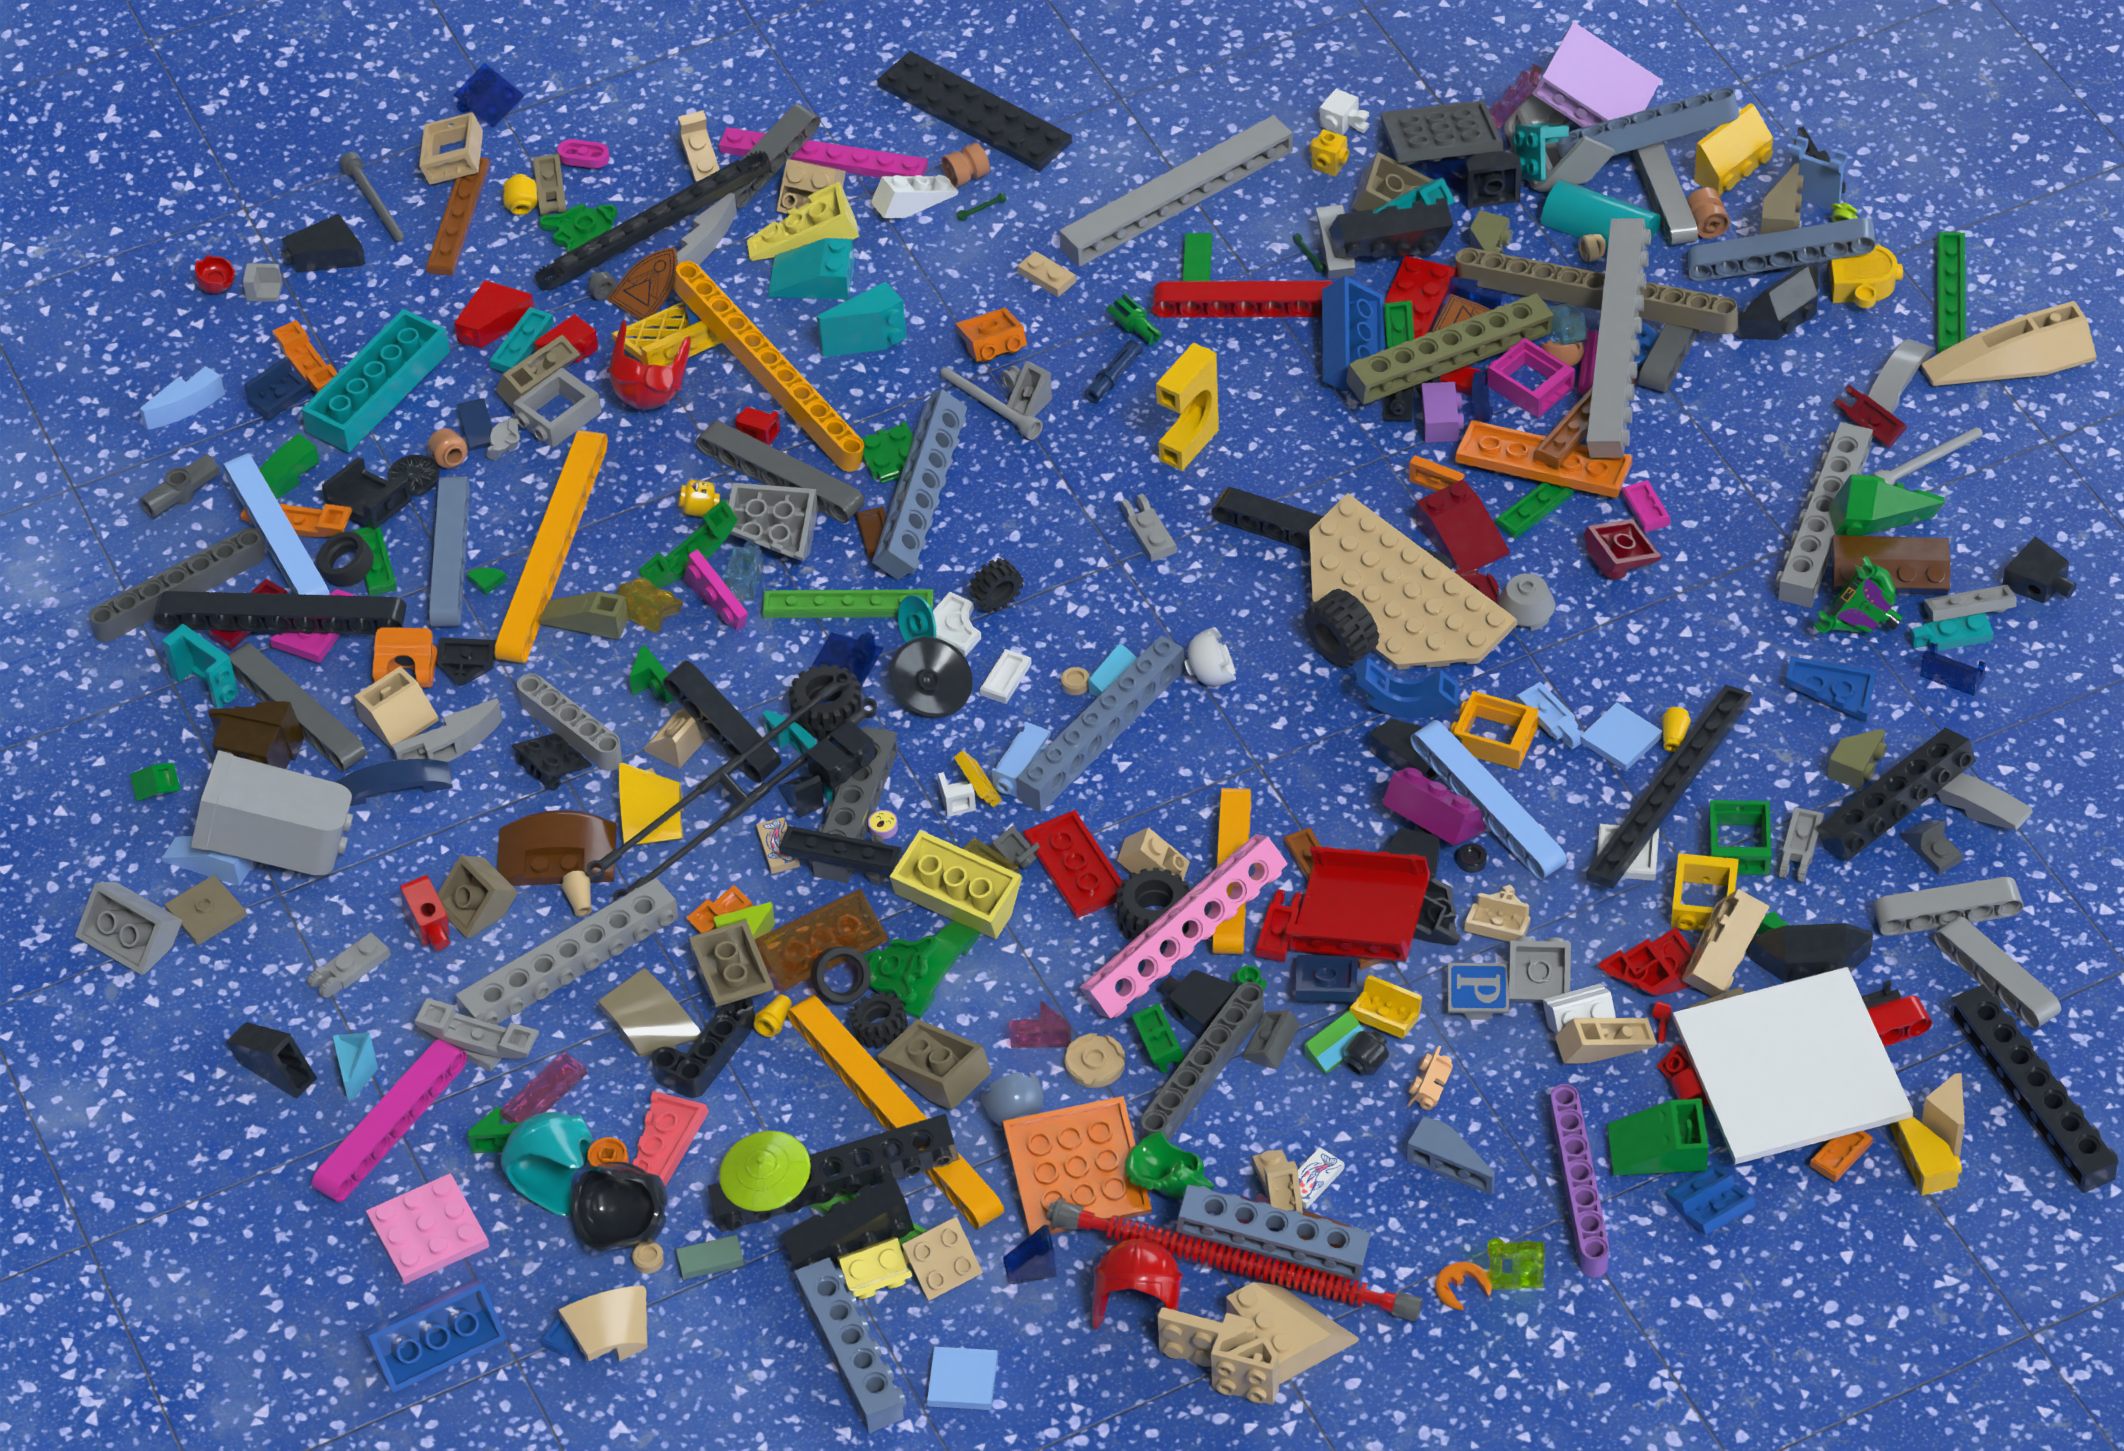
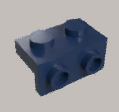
[244,357,311,420]

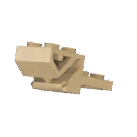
[1158,1307,1279,1405]

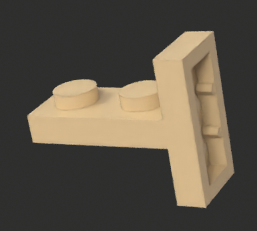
[678,110,720,183]
[1252,1149,1303,1214]

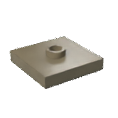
[164,875,247,946]

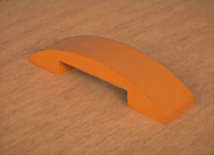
[272,320,338,393]
[240,504,352,537]

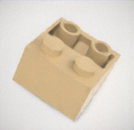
[777,159,846,214]
[354,666,439,750]

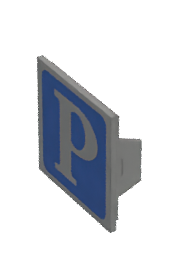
[1448,963,1509,1020]

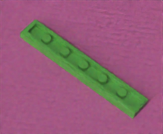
[763,589,934,618]

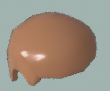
[1541,340,1584,367]

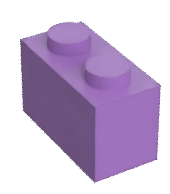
[1422,382,1464,443]

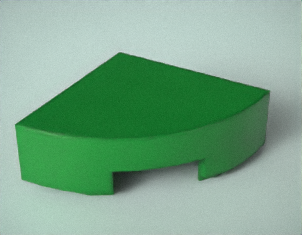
[467,568,507,595]

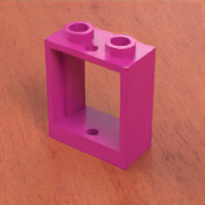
[1488,338,1575,418]

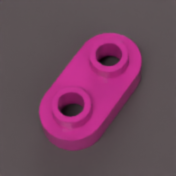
[557,139,610,168]

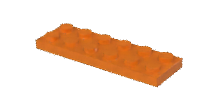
[1455,420,1633,498]

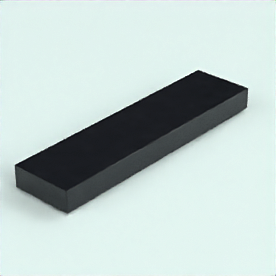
[779,826,902,876]

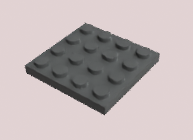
[1380,100,1503,165]

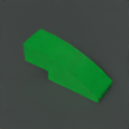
[259,433,320,500]

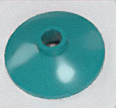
[898,595,936,642]

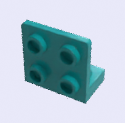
[1513,123,1569,181]

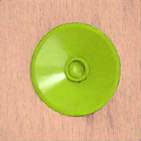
[719,1130,811,1211]

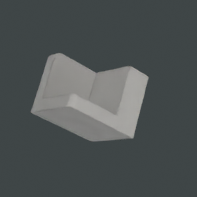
[243,263,283,302]

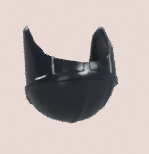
[571,1161,668,1252]

